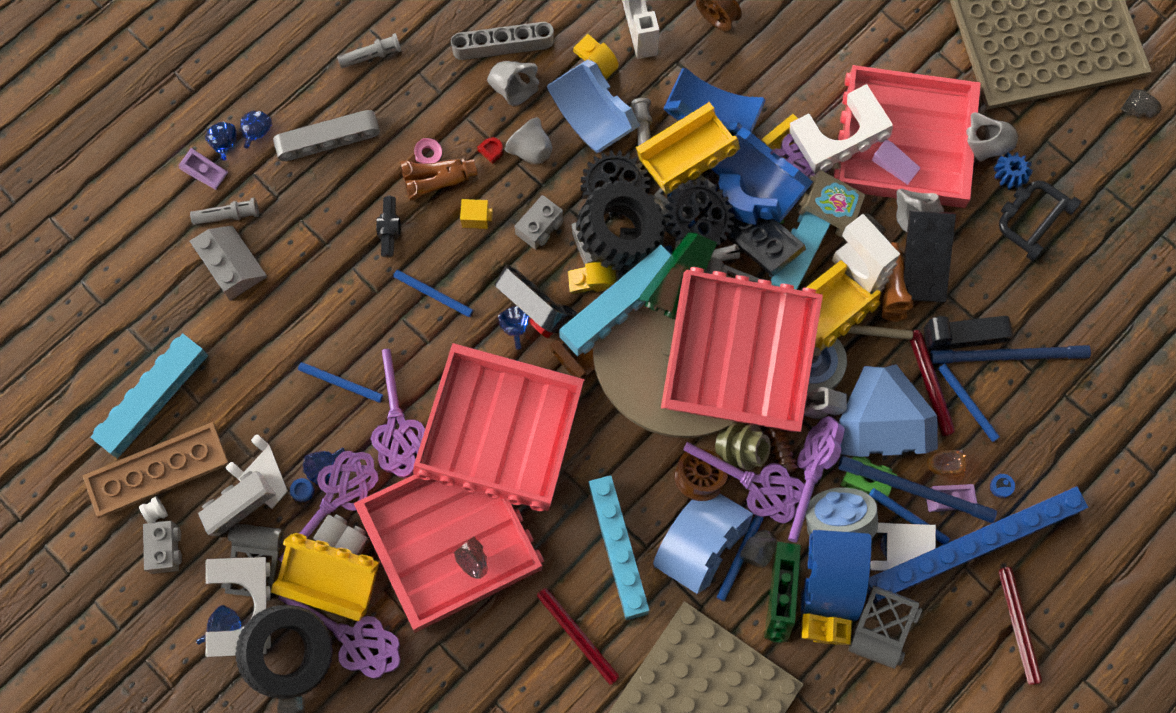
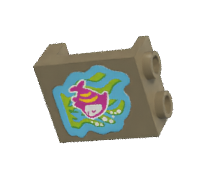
[798,170,865,238]

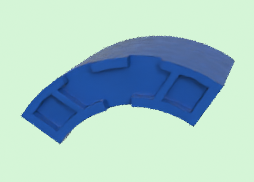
[663,68,766,136]
[711,127,813,223]
[801,530,871,621]

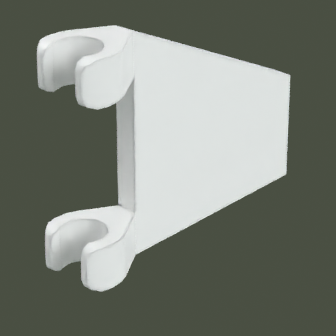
[226,435,288,509]
[870,523,936,571]

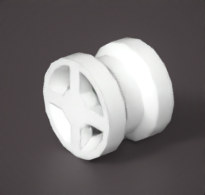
[139,497,168,523]

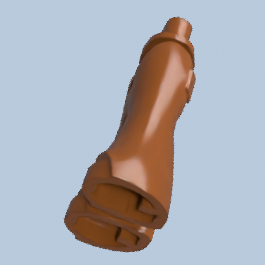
[400,158,478,201]
[882,242,913,322]

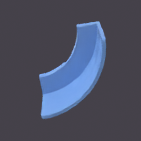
[547,59,640,153]
[653,494,753,594]

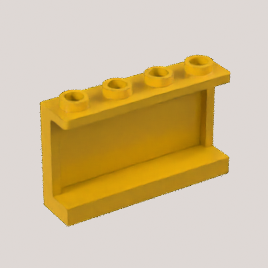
[636,102,740,195]
[806,260,881,351]
[271,533,380,621]

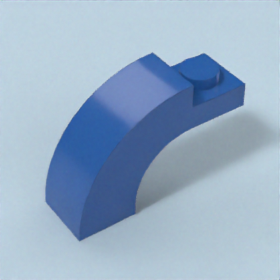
[719,173,781,225]

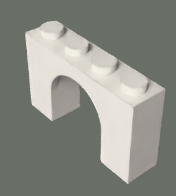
[622,0,659,59]
[790,84,893,174]
[832,214,900,294]
[206,557,271,657]

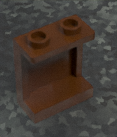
[550,340,596,380]

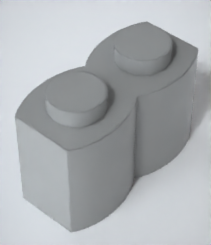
[804,387,847,419]
[313,514,369,556]

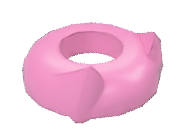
[414,138,442,163]

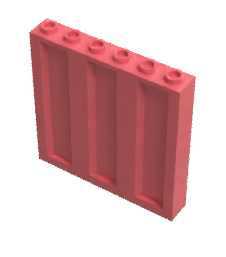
[833,65,981,208]
[661,267,823,432]
[413,343,584,511]
[354,475,544,633]

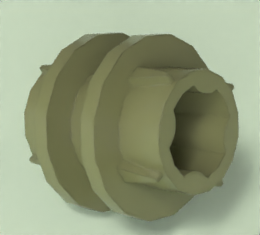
[715,422,771,470]

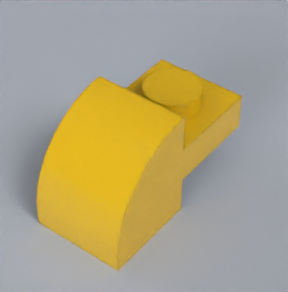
[573,34,619,80]
[568,262,617,294]
[802,614,852,645]

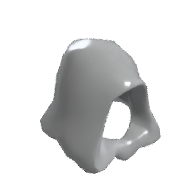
[487,61,539,106]
[966,112,1018,162]
[504,117,552,164]
[896,189,944,232]

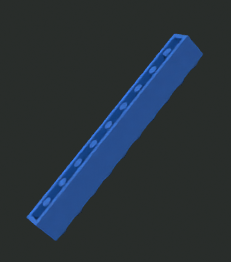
[867,487,1088,604]

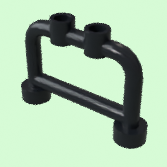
[999,180,1082,262]

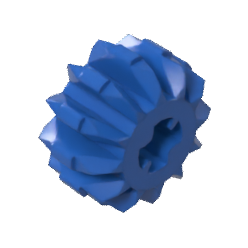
[994,151,1033,189]

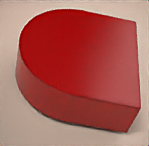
[477,137,503,164]
[529,318,553,338]

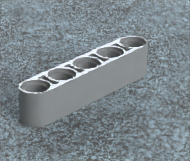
[451,22,554,60]
[273,110,380,161]

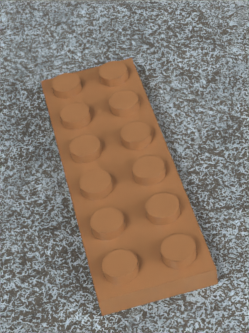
[83,422,229,519]

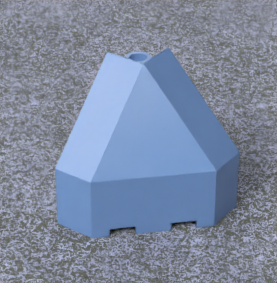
[840,365,938,457]

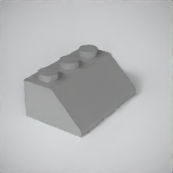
[190,226,267,301]
[198,471,276,536]

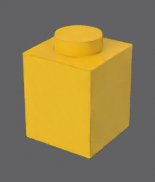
[460,199,493,229]

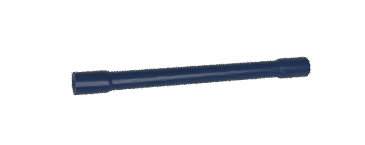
[930,345,1091,364]
[838,456,997,523]

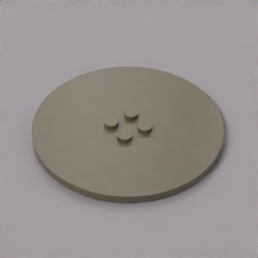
[593,275,736,438]

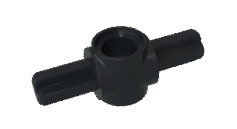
[376,195,401,258]

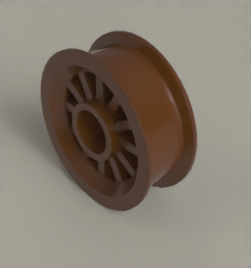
[696,0,742,31]
[674,448,728,501]

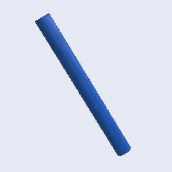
[393,270,474,318]
[298,362,383,403]
[938,364,1000,442]
[869,488,950,545]
[716,515,764,602]

